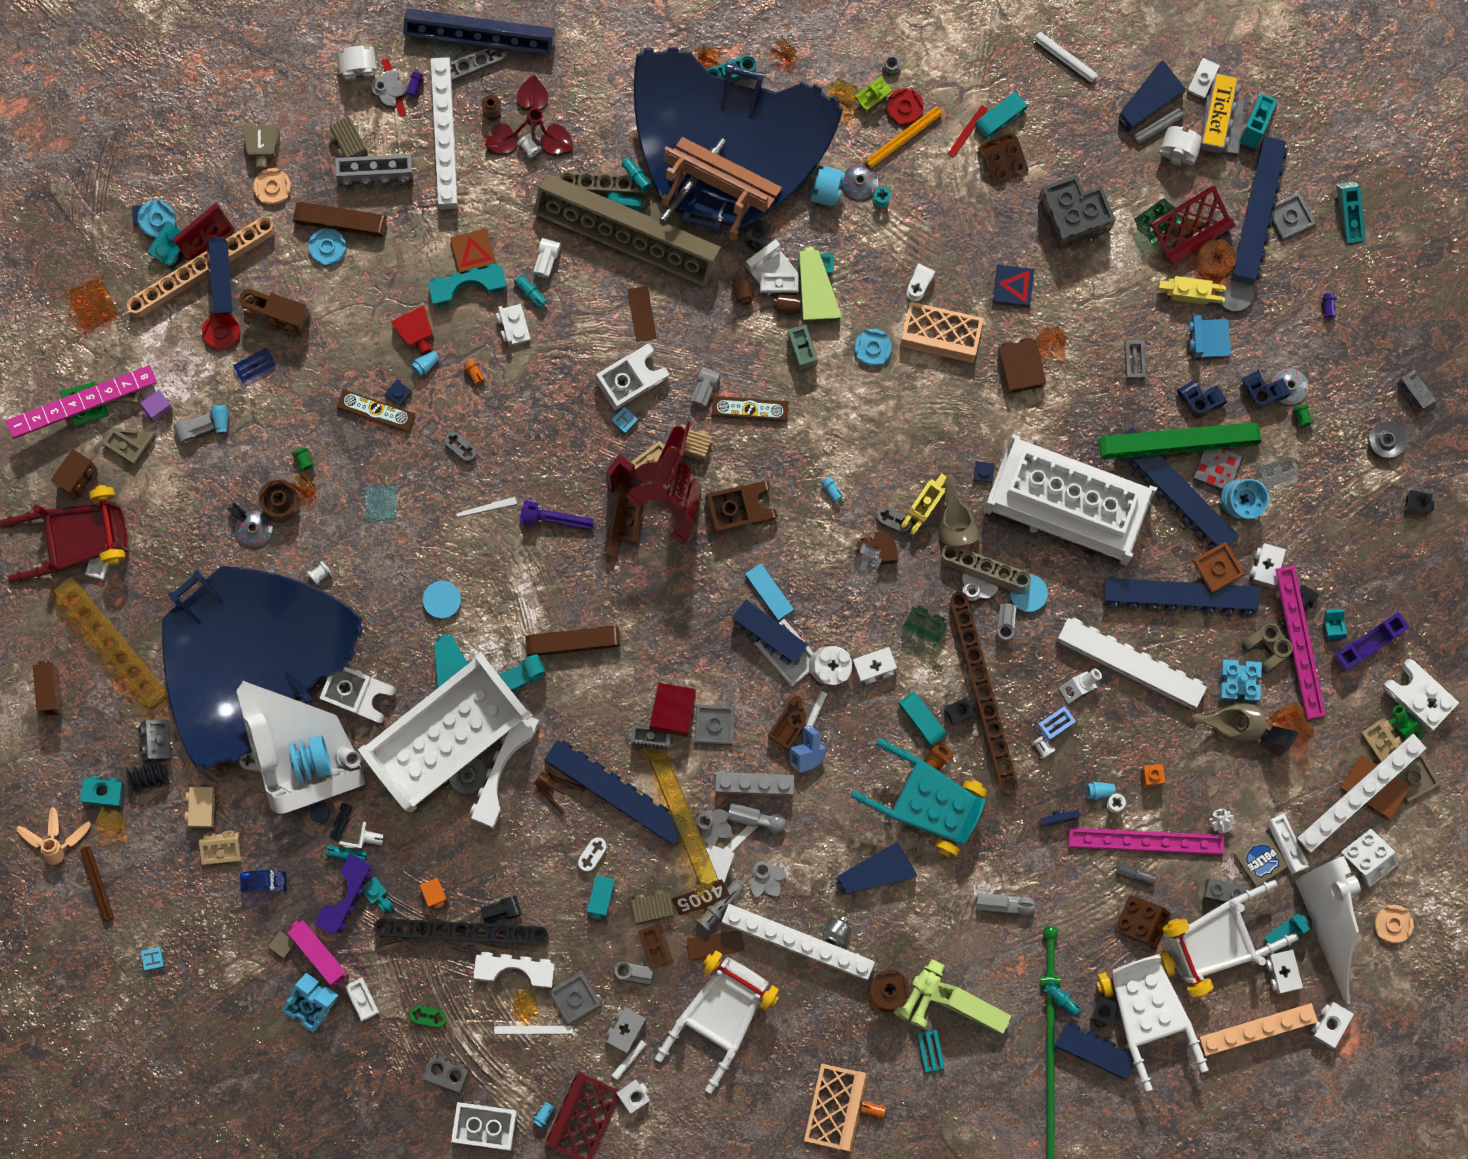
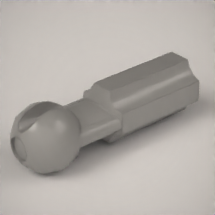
[727,803,786,833]
[976,893,1035,916]

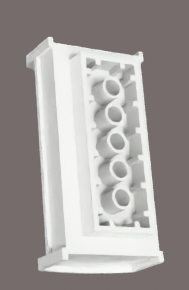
[983,434,1157,566]
[358,652,533,812]

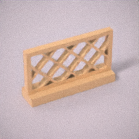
[900,302,984,363]
[804,1063,868,1152]

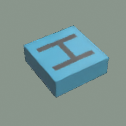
[611,407,638,434]
[141,947,164,971]

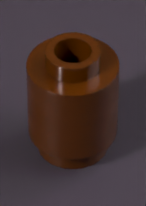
[481,95,501,118]
[732,276,754,305]
[773,294,801,314]

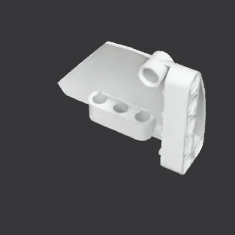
[236,681,366,814]
[1295,856,1361,1004]

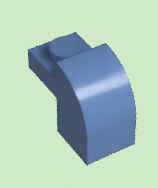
[790,725,826,773]

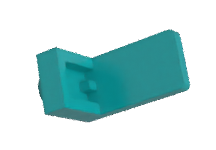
[587,875,614,919]
[1264,913,1310,953]

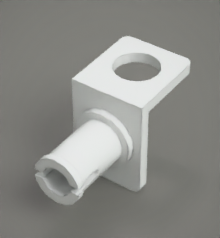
[1059,669,1102,704]
[338,822,383,850]

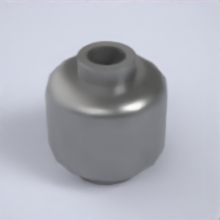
[823,916,851,946]

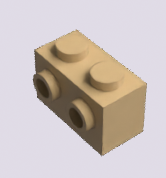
[185,787,215,828]

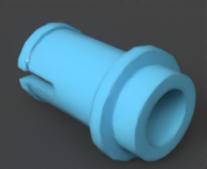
[821,477,843,503]
[533,1102,555,1128]

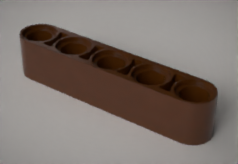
[293,202,387,237]
[525,626,621,656]

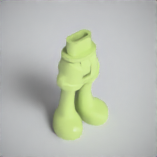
[893,959,945,1029]

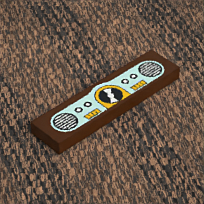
[336,389,415,432]
[712,396,789,421]

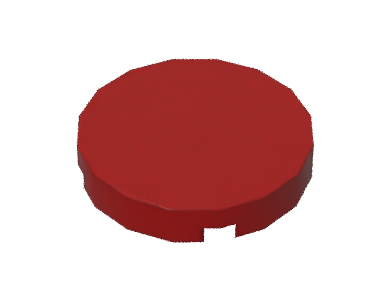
[886,88,924,126]
[202,313,240,351]

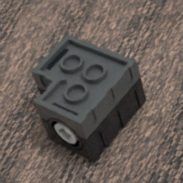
[1038,175,1115,249]

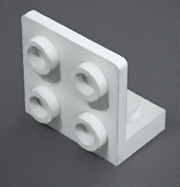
[746,239,798,296]
[1342,829,1399,887]

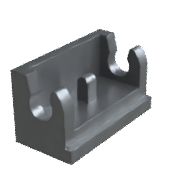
[1397,369,1438,413]

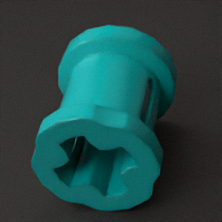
[873,187,891,208]

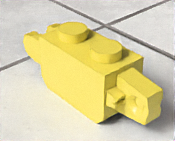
[1158,276,1226,305]
[900,473,946,535]

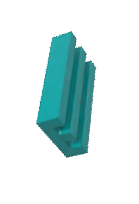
[917,1030,945,1072]

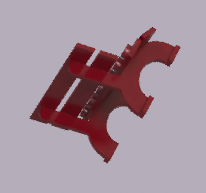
[626,421,701,545]

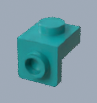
[1323,609,1347,640]

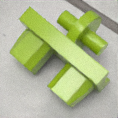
[854,77,893,111]

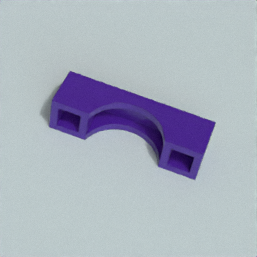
[1332,612,1410,673]
[314,853,373,935]

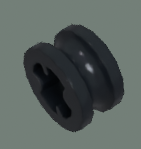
[227,502,247,520]

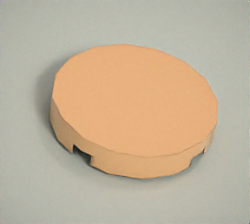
[253,168,291,206]
[1374,905,1414,944]

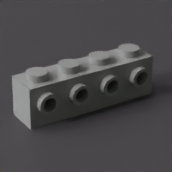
[335,154,413,185]

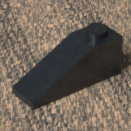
[1260,726,1299,757]

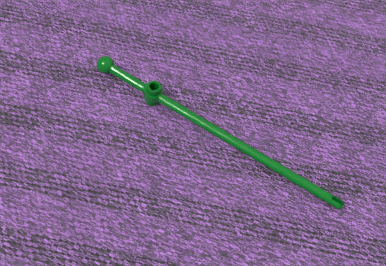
[1041,927,1060,1159]

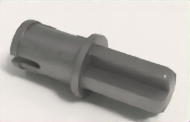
[1117,862,1156,886]

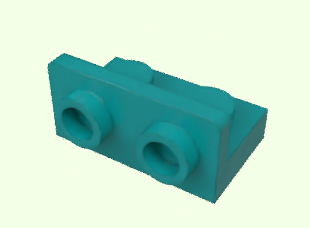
[146,221,182,266]

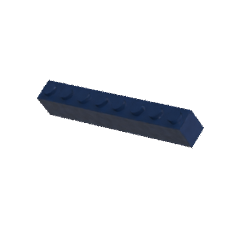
[403,8,555,55]
[1230,136,1288,285]
[1125,427,1239,549]
[1103,578,1259,615]
[544,740,687,847]

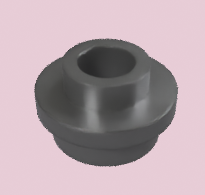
[882,55,901,74]

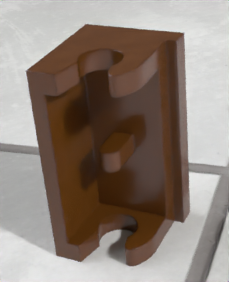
[638,924,674,968]

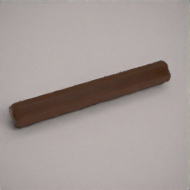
[80,846,114,921]

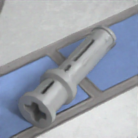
[695,879,745,932]

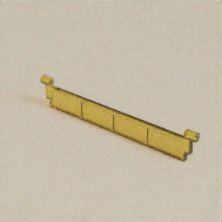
[638,748,719,897]

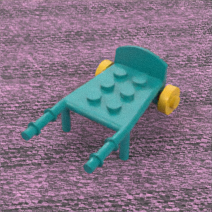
[850,738,988,857]

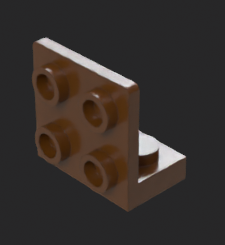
[977,133,1029,185]
[1115,895,1171,949]

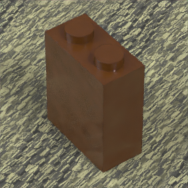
[998,338,1046,394]
[32,660,62,717]

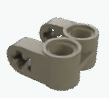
[1242,623,1293,673]

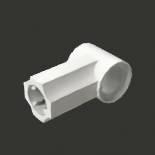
[533,238,561,278]

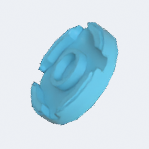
[137,200,175,238]
[308,228,346,266]
[854,329,892,367]
[1009,574,1048,613]
[423,581,461,619]

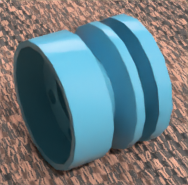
[1220,479,1269,519]
[289,735,332,783]

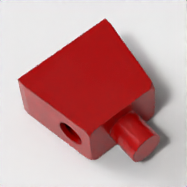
[391,305,434,355]

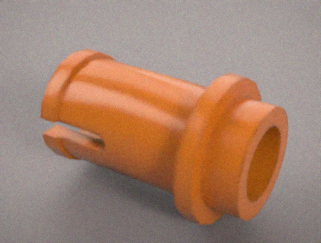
[464,359,485,385]
[860,1101,886,1120]

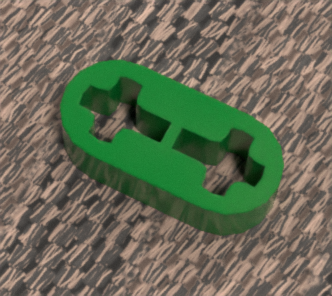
[409,1006,447,1028]

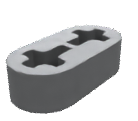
[445,432,477,462]
[877,507,912,534]

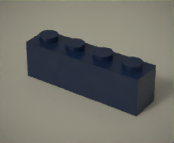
[732,599,808,666]
[1055,1023,1134,1080]

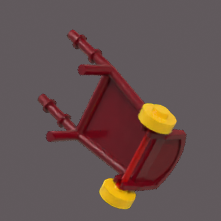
[0,485,128,583]

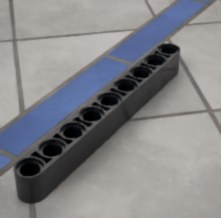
[374,918,549,946]

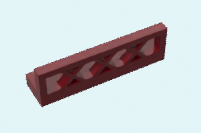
[605,454,636,492]

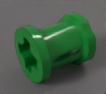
[1292,404,1314,428]
[292,447,315,472]

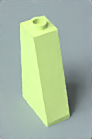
[799,247,841,320]
[930,982,1011,1033]

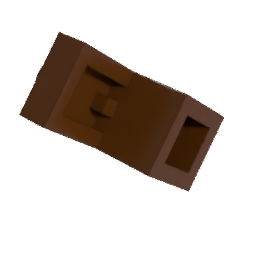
[856,532,898,565]

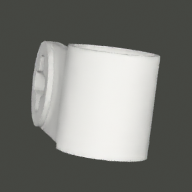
[906,263,936,302]

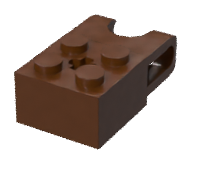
[239,289,310,336]
[705,481,778,534]

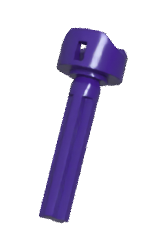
[519,499,593,530]

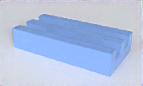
[1035,706,1076,742]

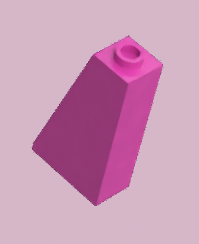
[287,920,349,988]

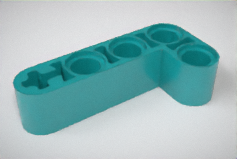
[498,654,547,692]

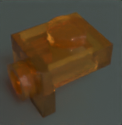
[1036,326,1067,348]

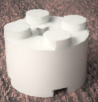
[337,46,377,80]
[1159,126,1202,166]
[809,646,852,685]

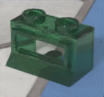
[1134,198,1181,244]
[902,606,948,646]

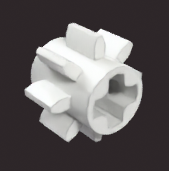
[1209,809,1235,833]

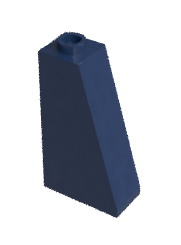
[1119,60,1185,132]
[206,236,232,313]
[835,842,917,895]

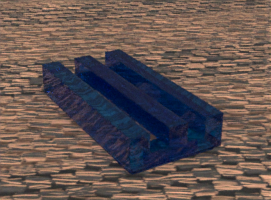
[233,347,276,383]

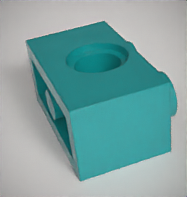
[80,776,125,808]

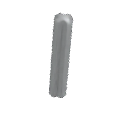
[1134,108,1184,143]

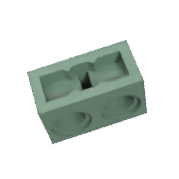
[787,325,818,371]

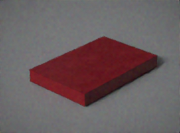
[172,203,235,262]
[649,683,696,737]

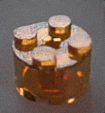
[1195,239,1236,282]

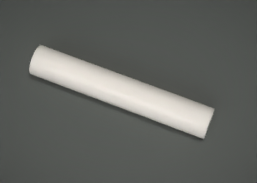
[805,691,827,727]
[611,1040,647,1080]

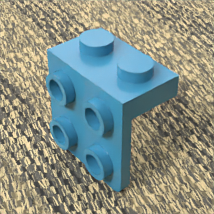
[1188,315,1231,358]

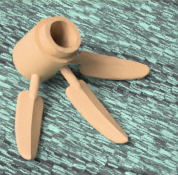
[17,807,91,865]

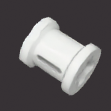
[517,134,541,159]
[307,561,332,586]
[1031,735,1056,760]
[1107,794,1126,813]

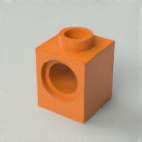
[1141,764,1166,788]
[420,877,447,910]

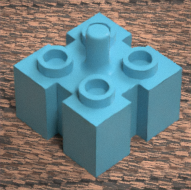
[1218,660,1262,704]
[281,973,338,1033]

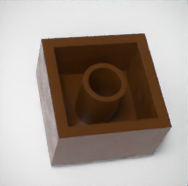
[51,449,98,500]

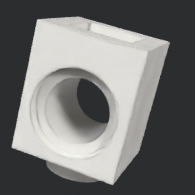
[617,1079,650,1114]

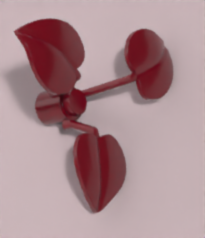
[485,75,573,155]

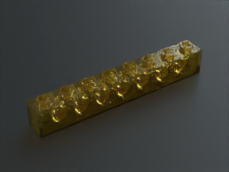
[54,576,169,710]

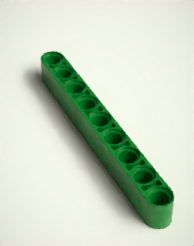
[1097,422,1262,460]

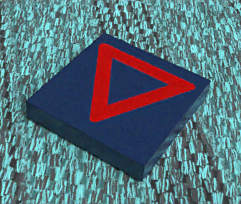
[992,265,1034,307]

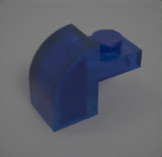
[240,870,287,893]

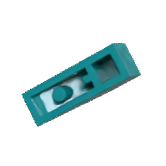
[1239,93,1278,150]
[1336,182,1365,244]

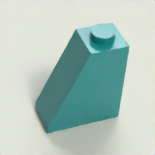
[434,634,468,688]

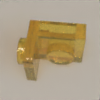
[512,989,539,1021]

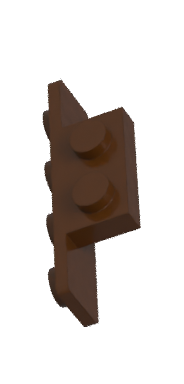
[605,481,644,560]

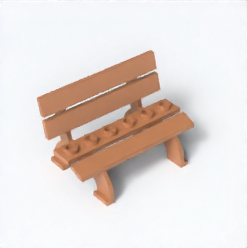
[662,137,782,241]

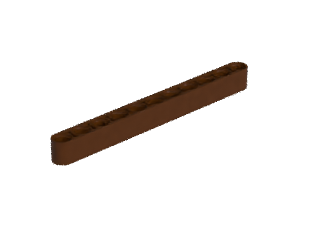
[949,591,1018,796]

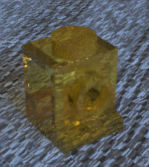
[828,78,858,109]
[95,806,128,834]

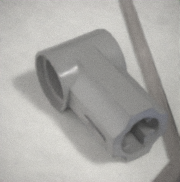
[691,367,720,408]
[173,413,214,444]
[996,603,1017,644]
[614,962,653,985]

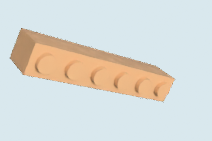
[1197,1003,1318,1057]

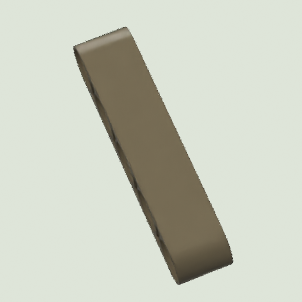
[560,172,651,197]
[941,545,1031,594]

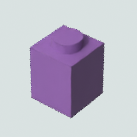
[141,390,173,422]

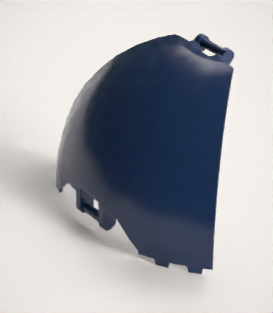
[634,47,843,233]
[162,566,363,769]

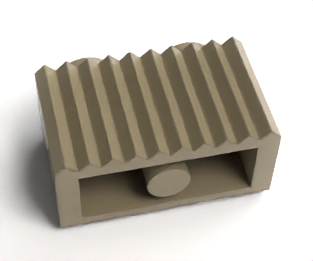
[329,116,368,158]
[630,890,674,925]

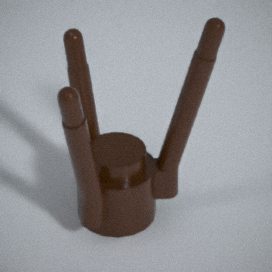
[534,772,585,813]

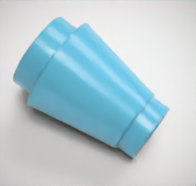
[411,351,440,377]
[210,405,229,433]
[1086,782,1116,801]

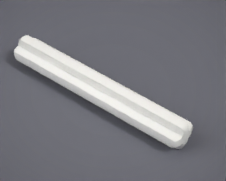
[1034,32,1097,83]

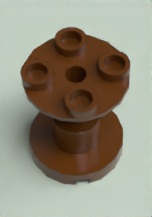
[868,970,910,1012]

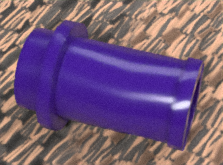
[405,71,424,97]
[1322,293,1337,317]

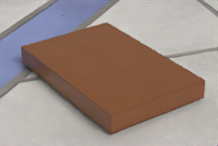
[1340,755,1411,819]

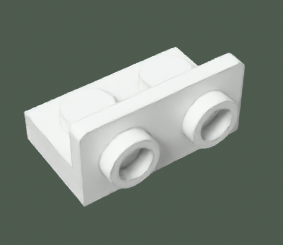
[496,304,531,347]

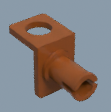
[923,741,954,771]

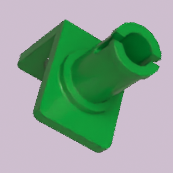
[1389,705,1424,740]

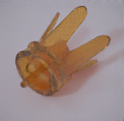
[771,35,798,62]
[694,45,723,66]
[291,471,317,499]

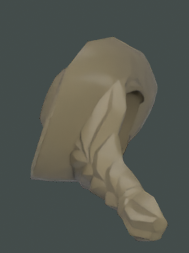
[939,475,981,546]
[1192,701,1266,742]

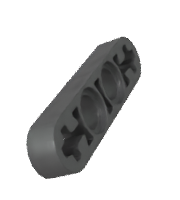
[451,47,507,82]

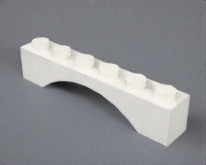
[470,717,539,829]

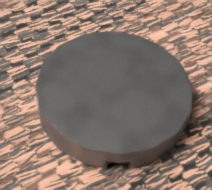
[1216,275,1254,313]

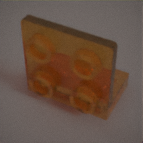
[66,276,118,329]
[1270,701,1314,743]

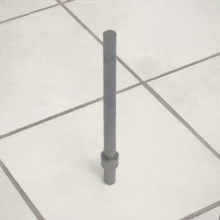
[659,138,727,223]

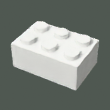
[451,1102,517,1151]

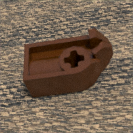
[768,695,807,750]

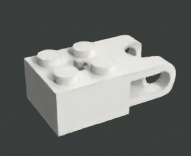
[594,344,670,411]
[1383,659,1459,733]
[319,667,397,723]

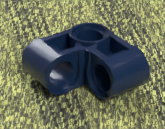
[1241,370,1291,408]
[1177,379,1228,418]

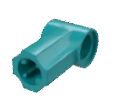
[606,192,643,213]

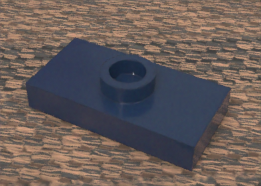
[1039,809,1080,828]

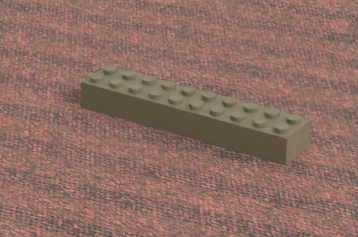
[533,173,721,287]

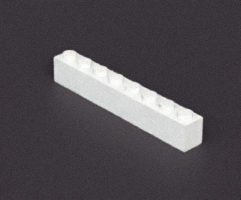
[431,57,458,210]
[1057,618,1207,710]
[1296,734,1426,853]
[721,904,875,981]

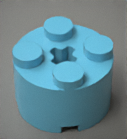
[810,165,845,207]

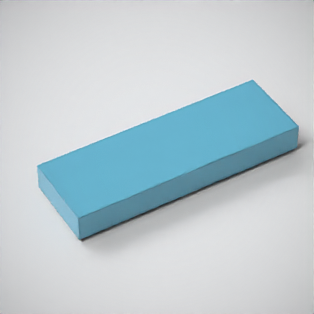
[745,563,794,621]

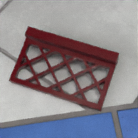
[1150,186,1236,264]
[544,1072,619,1159]

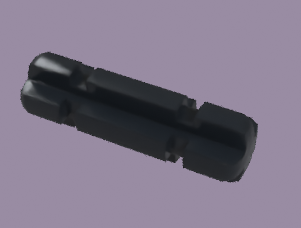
[329,803,352,841]

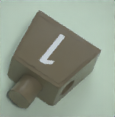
[242,125,280,170]

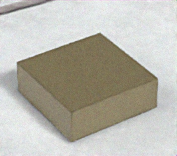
[268,931,296,959]

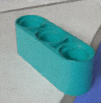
[707,56,756,83]
[974,92,1028,139]
[898,691,947,747]

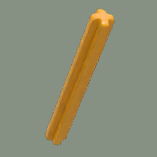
[865,106,942,168]

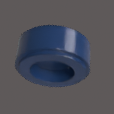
[310,803,330,823]

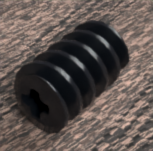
[126,760,169,791]

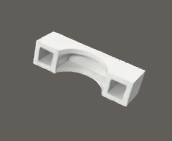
[473,952,555,989]

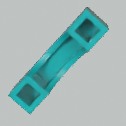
[428,264,508,309]

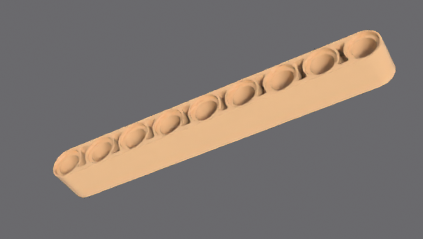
[127,217,275,318]

